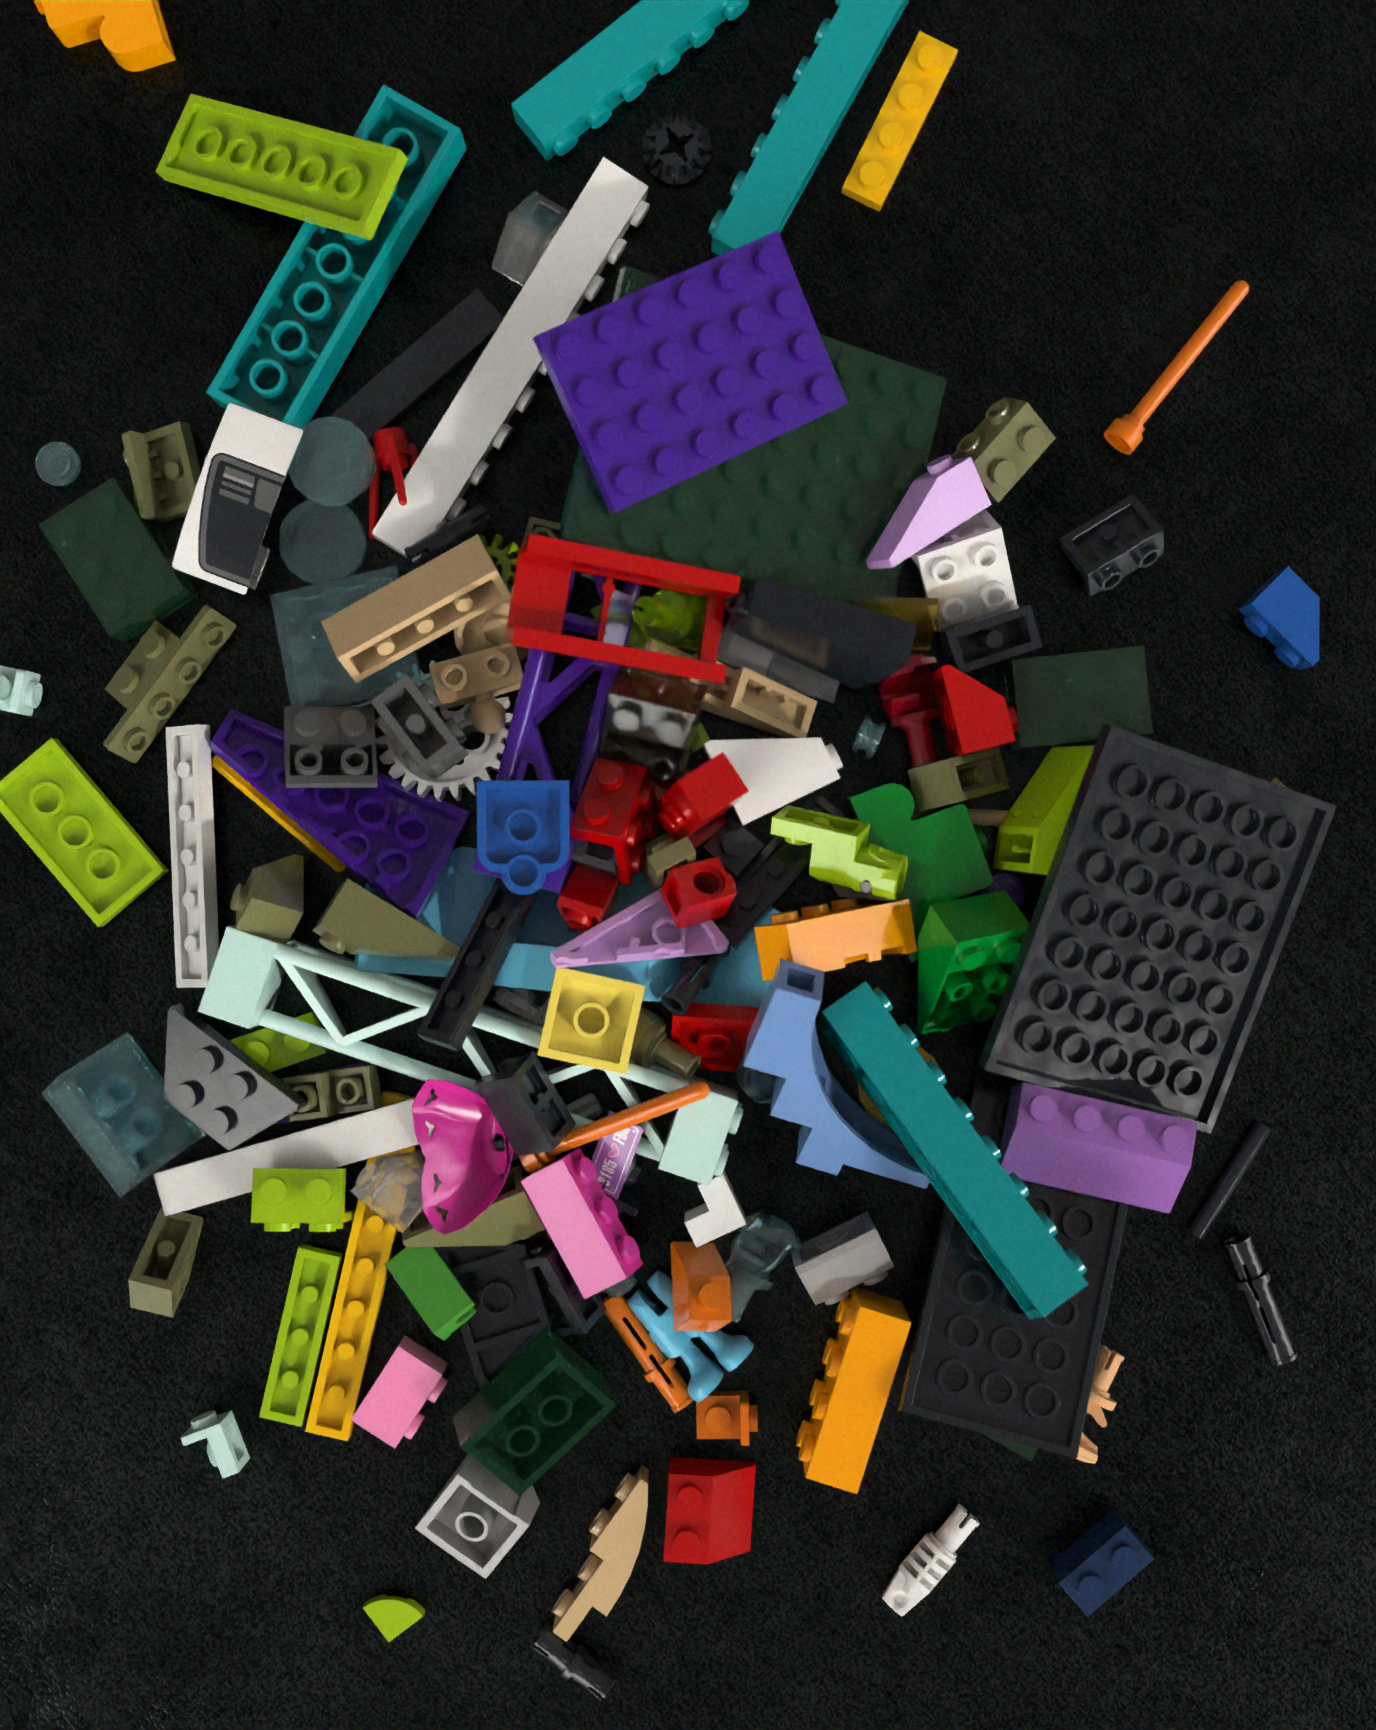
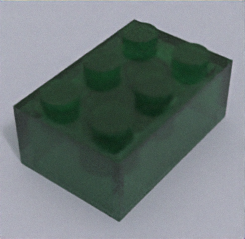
[39,477,198,643]
[1003,646,1153,751]
[452,1327,617,1496]

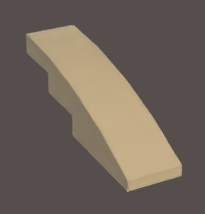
[633,638,817,738]

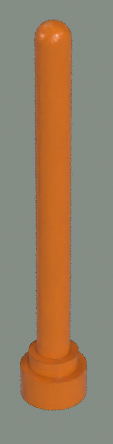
[1104,280,1249,455]
[519,1081,710,1173]

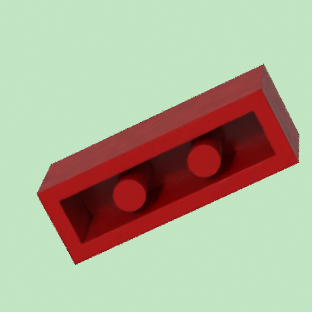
[657,752,749,840]

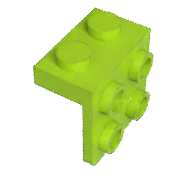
[251,1168,355,1232]

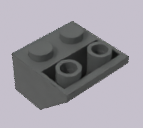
[284,706,378,788]

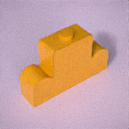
[34,0,176,72]

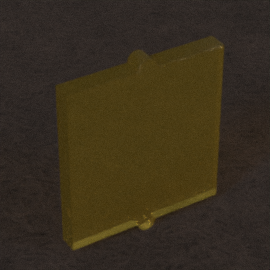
[859,597,939,651]

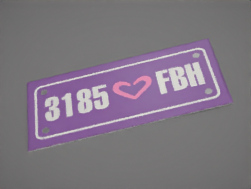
[591,1111,644,1200]

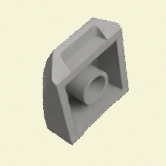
[415,1452,540,1579]

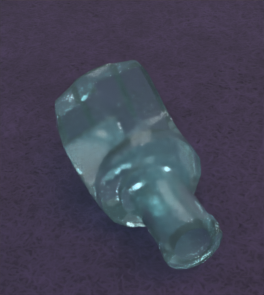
[725,1213,802,1322]

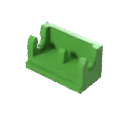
[385,1247,476,1341]

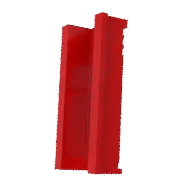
[505,533,741,684]

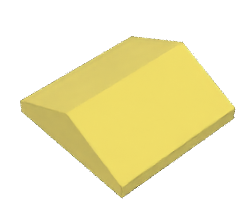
[537,968,645,1074]

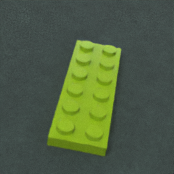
[155,94,408,240]

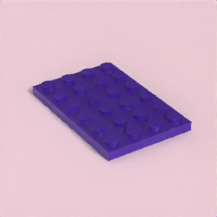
[533,231,848,514]

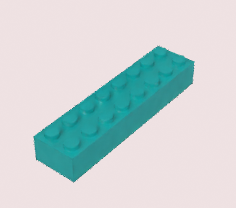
[206,84,467,435]
[818,981,1088,1319]

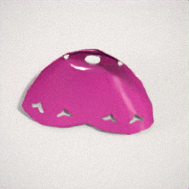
[412,1079,514,1235]

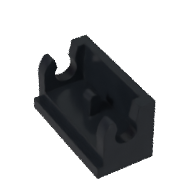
[475,1052,576,1156]
[519,1239,607,1337]

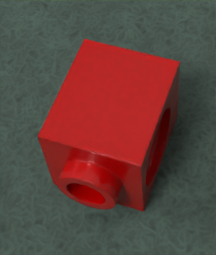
[660,856,737,929]

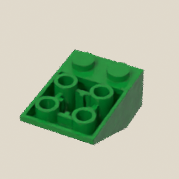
[917,890,1030,1035]

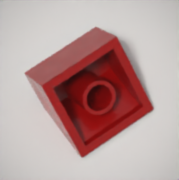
[931,664,1019,758]
[663,1457,756,1565]

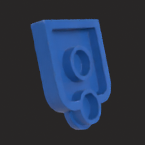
[477,780,570,895]

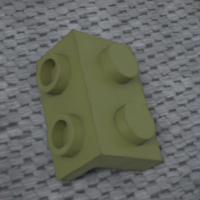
[951,397,1056,503]
[122,421,201,522]

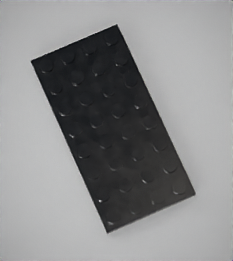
[898,1062,1128,1459]

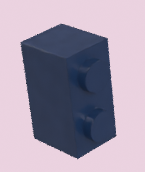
[1049,1508,1154,1617]

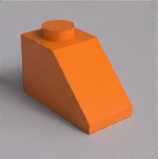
[670,1241,732,1332]

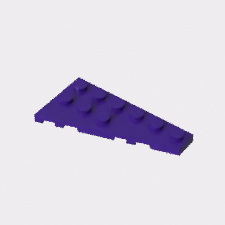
[211,708,470,921]

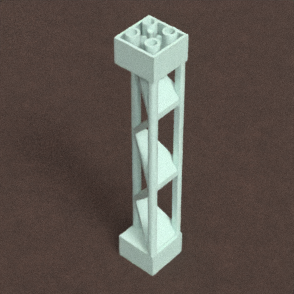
[198,926,743,1186]

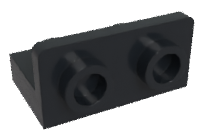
[1059,494,1164,596]

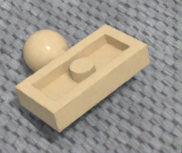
[429,642,523,734]

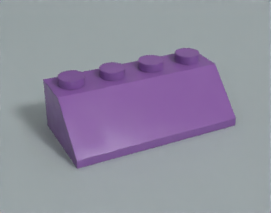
[998,1082,1198,1213]

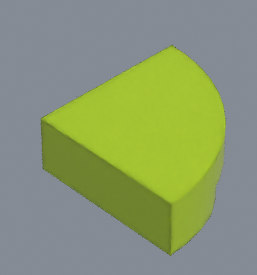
[363,1594,425,1642]

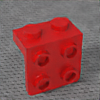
[569,758,659,886]

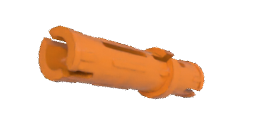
[602,1289,693,1413]

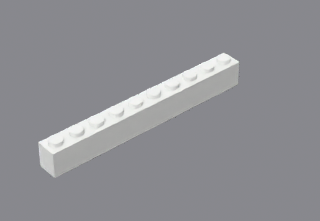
[372,157,650,563]

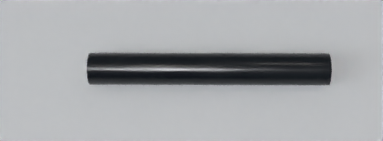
[1188,1120,1271,1240]

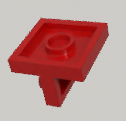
[671,1003,760,1073]

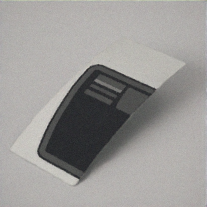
[172,403,303,594]

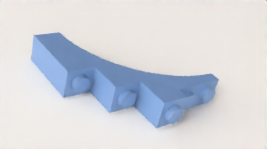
[743,958,930,1189]

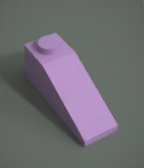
[866,454,991,569]

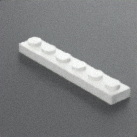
[166,724,219,988]

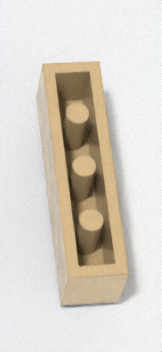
[321,534,511,683]

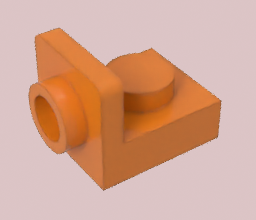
[696,1390,758,1446]

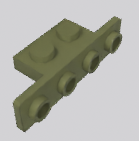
[103,605,236,763]

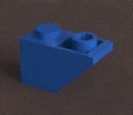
[1238,566,1320,670]

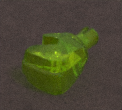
[632,588,707,652]

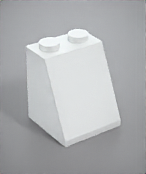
[703,737,843,826]

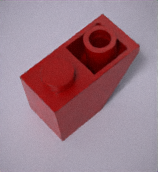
[557,863,621,935]

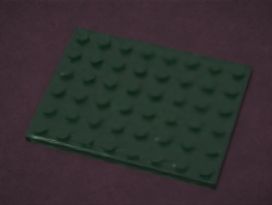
[557,266,947,616]

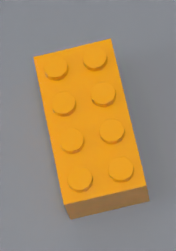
[796,1287,912,1494]

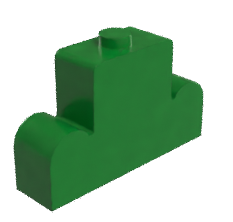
[846,783,993,963]

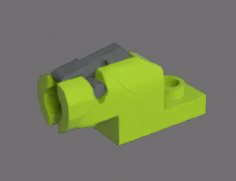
[770,805,908,901]

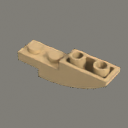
[552,1465,649,1642]

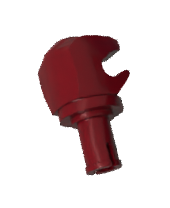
[877,653,942,768]

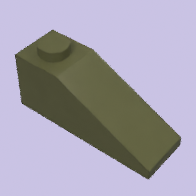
[313,879,460,963]
[402,1165,545,1247]

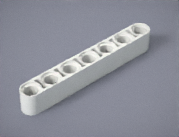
[153,1092,436,1216]

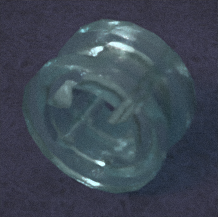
[851,714,887,758]

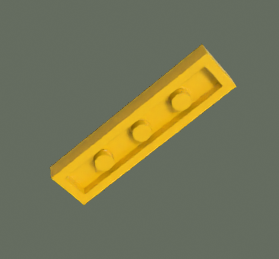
[841,31,958,212]

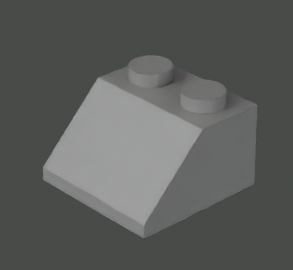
[790,1211,894,1305]

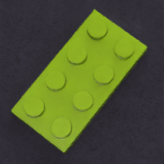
[0,738,169,927]

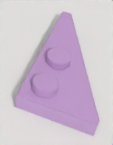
[550,888,730,968]

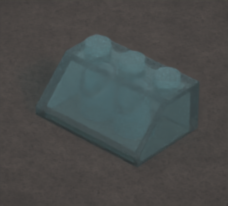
[42,1032,205,1198]

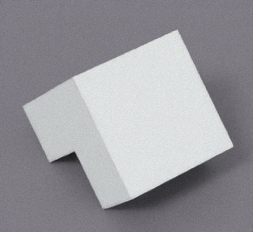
[684,1170,746,1248]

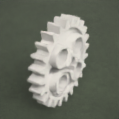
[375,661,513,802]

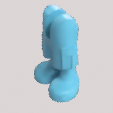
[627,1270,754,1403]

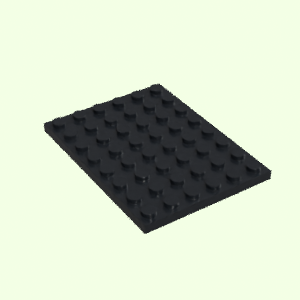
[978,723,1337,1134]

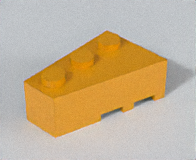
[754,897,918,981]

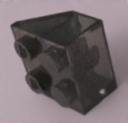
[599,665,707,784]

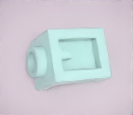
[0,666,43,717]
[180,1410,250,1479]

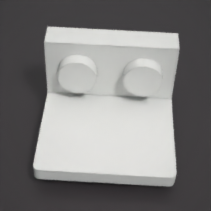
[910,509,1017,631]

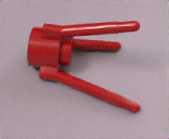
[368,427,418,539]

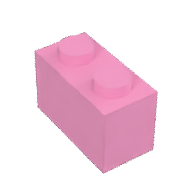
[351,1336,448,1448]

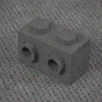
[370,674,469,781]

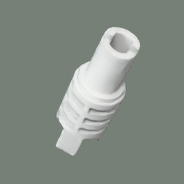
[882,1504,980,1616]

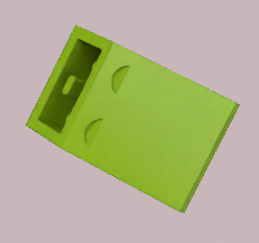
[993,745,1095,877]

